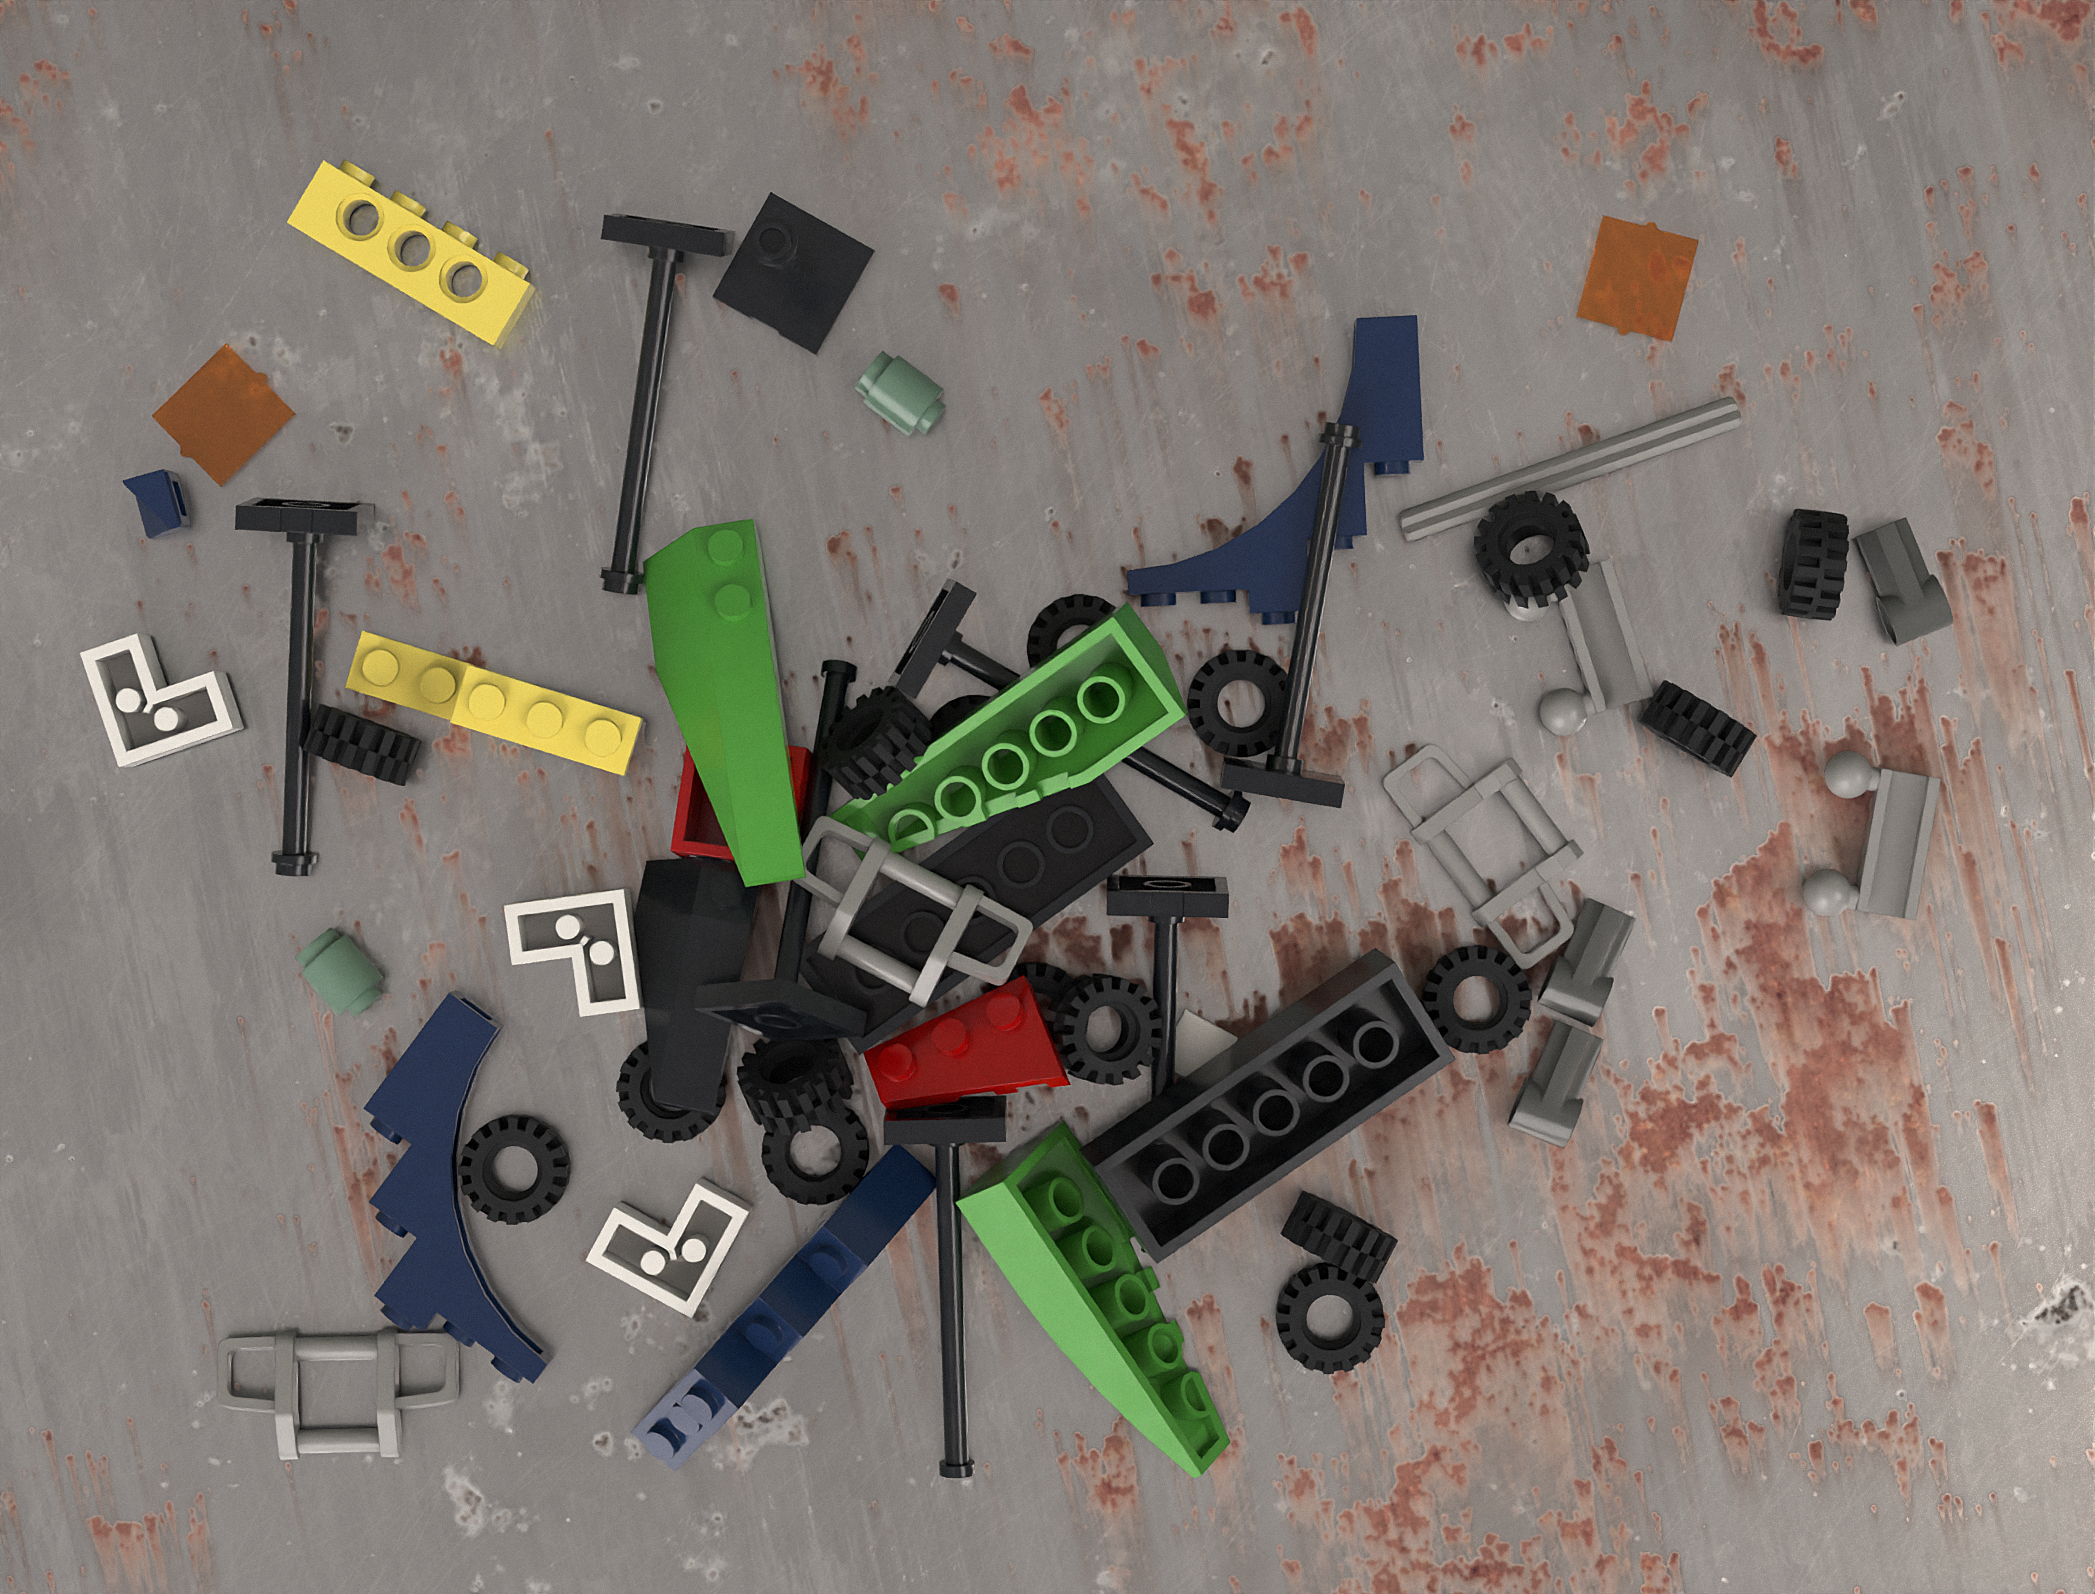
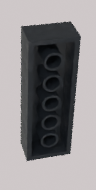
[799,773,1154,1055]
[1078,948,1456,1264]

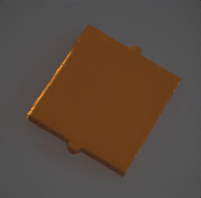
[1576,215,1699,342]
[152,343,296,487]

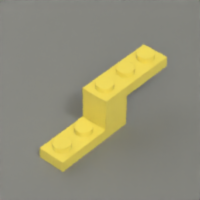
[345,631,643,776]

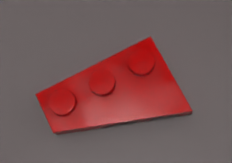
[863,976,1071,1110]

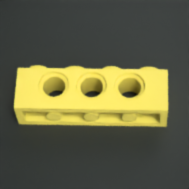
[287,159,536,350]

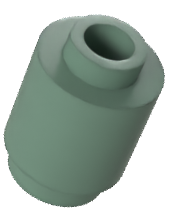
[854,351,946,437]
[295,927,384,1017]

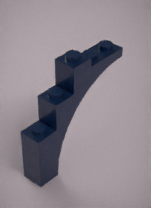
[1127,315,1424,625]
[363,990,553,1384]
[631,1145,936,1472]

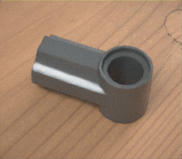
[1856,517,1954,646]
[1537,898,1636,1027]
[1507,1019,1604,1149]

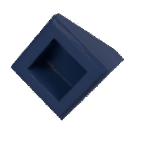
[123,469,191,539]

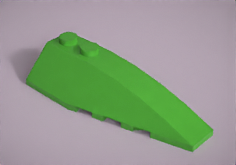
[642,519,806,887]
[829,601,1188,861]
[955,1120,1230,1478]

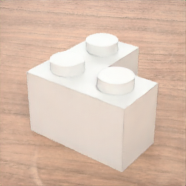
[80,633,245,767]
[504,887,644,1017]
[585,1178,753,1318]

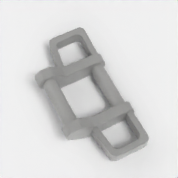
[1382,744,1584,969]
[793,816,1033,1008]
[217,1329,459,1460]

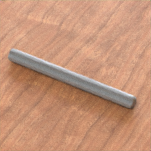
[1398,397,1742,542]

